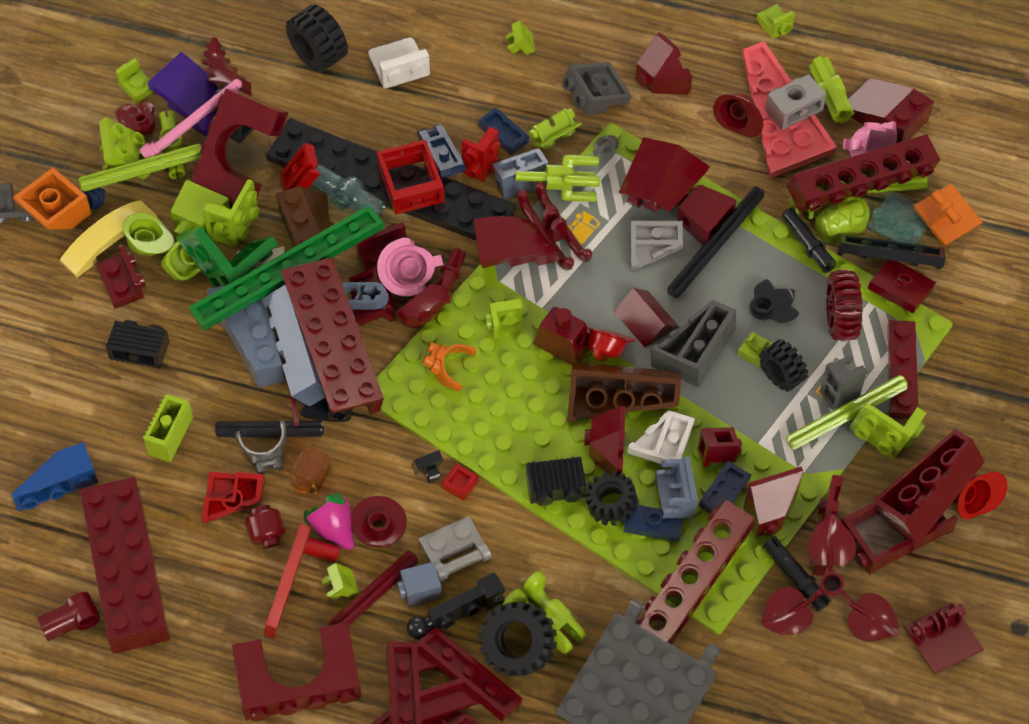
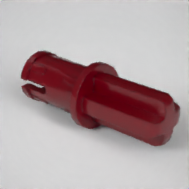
[436,248,466,292]

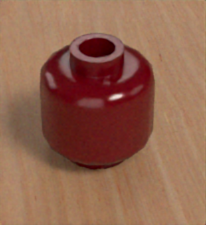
[245,505,286,549]

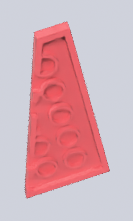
[742,41,837,179]

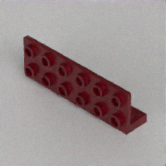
[281,258,384,414]

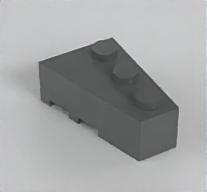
[650,300,736,387]

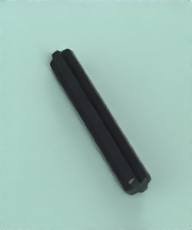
[215,421,324,437]

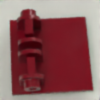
[904,602,984,675]

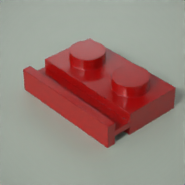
[280,143,320,191]

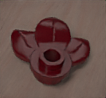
[116,101,155,135]

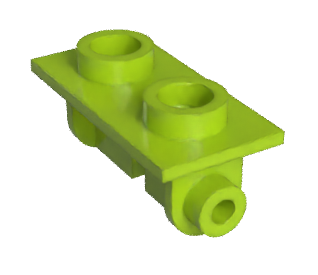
[528,108,582,149]

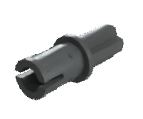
[593,135,619,156]

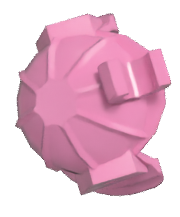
[843,121,897,170]
[377,238,443,296]

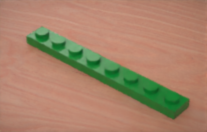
[188,205,384,331]

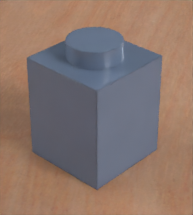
[397,562,442,608]

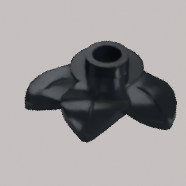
[749,279,799,323]

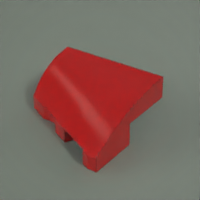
[201,471,265,523]

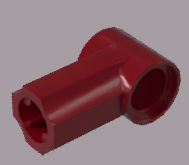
[37,592,100,641]

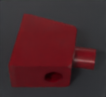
[676,185,737,245]
[533,307,589,365]

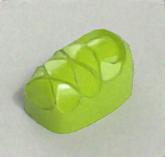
[814,197,870,244]
[161,241,201,281]

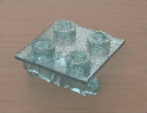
[867,191,928,244]

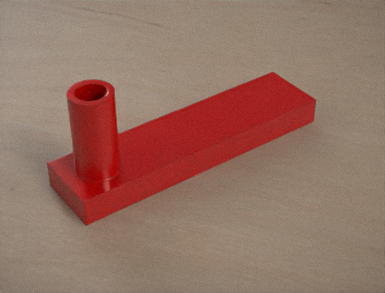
[264,524,341,639]

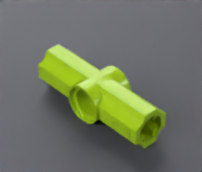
[809,56,854,123]

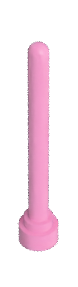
[139,79,242,159]

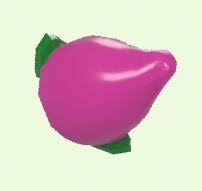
[304,493,355,550]

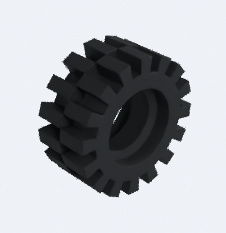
[759,339,809,392]
[585,471,638,526]

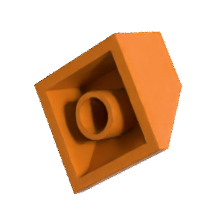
[13,168,91,229]

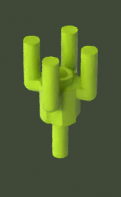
[515,155,600,202]

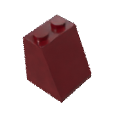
[619,137,710,212]

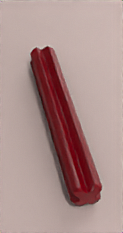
[329,551,418,627]

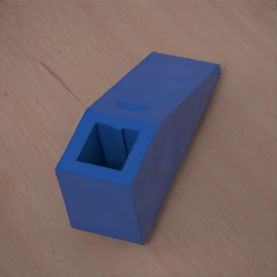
[11,442,98,512]

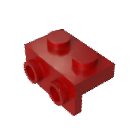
[461,127,501,182]

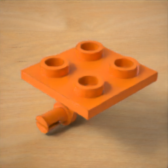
[913,184,983,247]

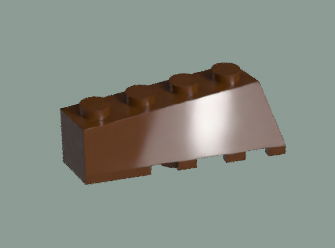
[276,186,330,248]
[567,362,681,422]

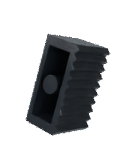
[106,320,170,369]
[526,456,586,506]

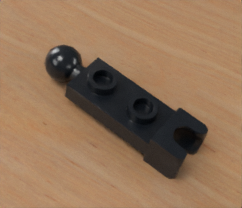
[406,573,505,639]

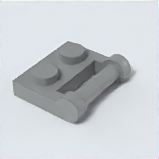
[419,516,492,582]

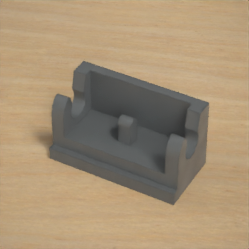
[820,356,867,410]

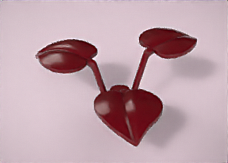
[761,515,899,642]

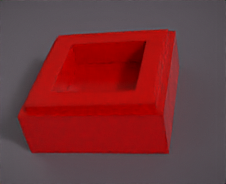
[441,463,479,501]

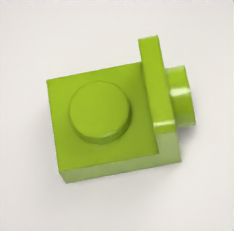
[756,4,795,39]
[116,58,153,103]
[485,299,523,339]

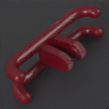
[518,181,592,271]

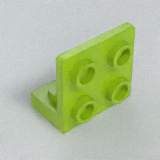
[203,179,259,249]

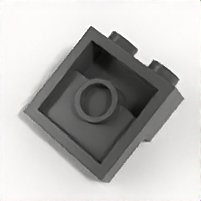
[562,62,632,115]

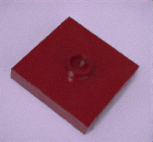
[867,260,936,314]

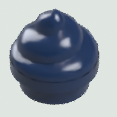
[82,187,106,210]

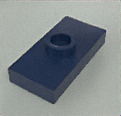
[477,107,530,155]
[698,461,752,514]
[623,505,683,542]

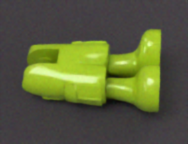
[502,571,587,654]

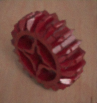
[825,270,863,342]

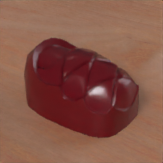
[395,284,452,328]

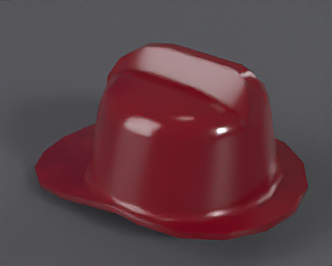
[713,93,764,138]

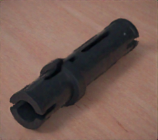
[781,208,837,273]
[762,536,832,612]

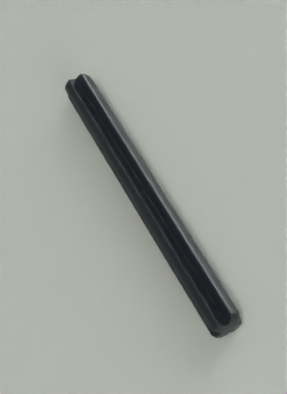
[667,186,765,298]

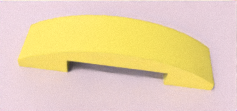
[60,200,157,277]

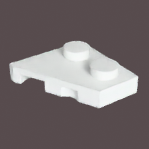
[627,411,695,464]

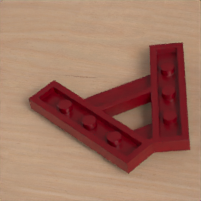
[386,627,523,724]

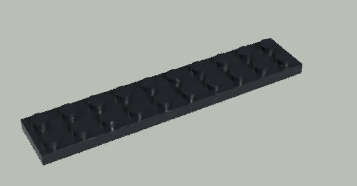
[266,118,516,241]

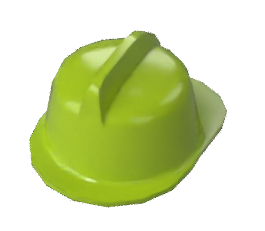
[122,213,174,257]

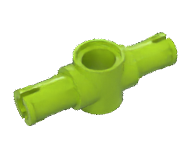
[159,111,185,179]

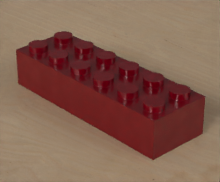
[80,477,171,654]

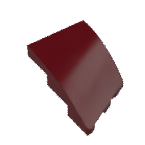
[474,216,561,268]

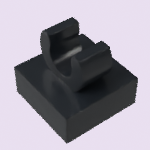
[411,450,443,484]

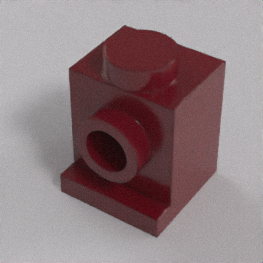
[697,427,742,467]

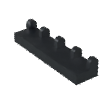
[837,234,946,270]

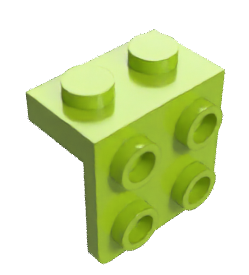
[849,403,927,459]

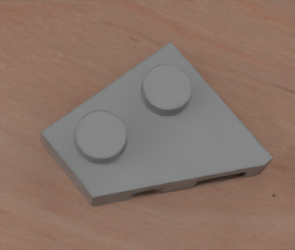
[630,221,683,270]

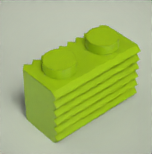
[143,394,194,462]

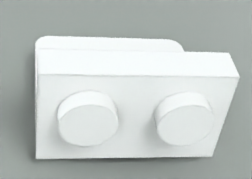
[368,38,430,89]

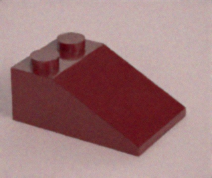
[848,78,934,143]

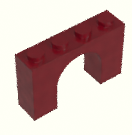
[192,88,289,204]
[232,622,362,721]

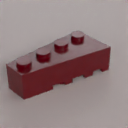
[872,429,985,545]

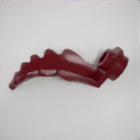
[202,37,253,97]

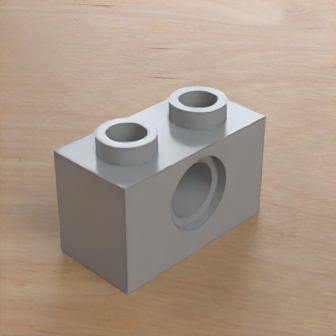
[765,74,826,130]

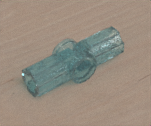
[312,164,386,217]

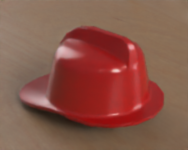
[587,327,636,362]
[952,471,1008,520]

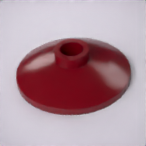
[351,496,407,547]

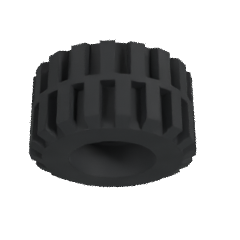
[286,4,348,73]
[478,602,557,676]

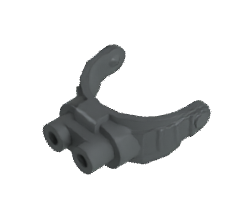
[235,420,287,474]

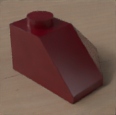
[635,32,692,95]
[584,406,626,477]

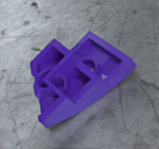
[147,52,219,136]

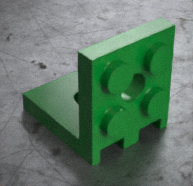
[176,226,278,287]

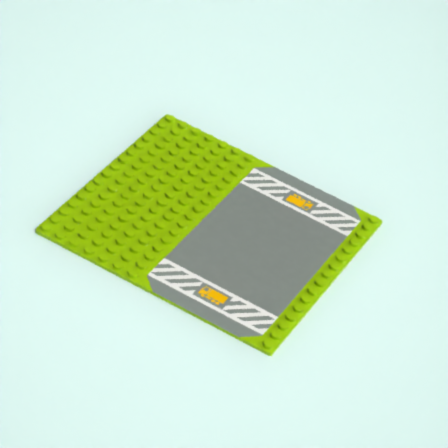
[377,123,953,635]

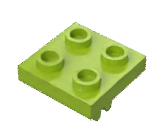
[99,117,150,180]

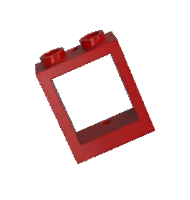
[377,140,444,215]

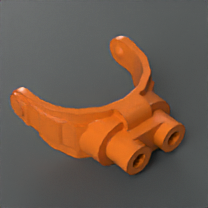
[422,342,477,392]

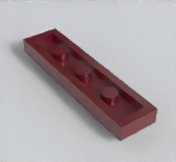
[887,320,918,419]

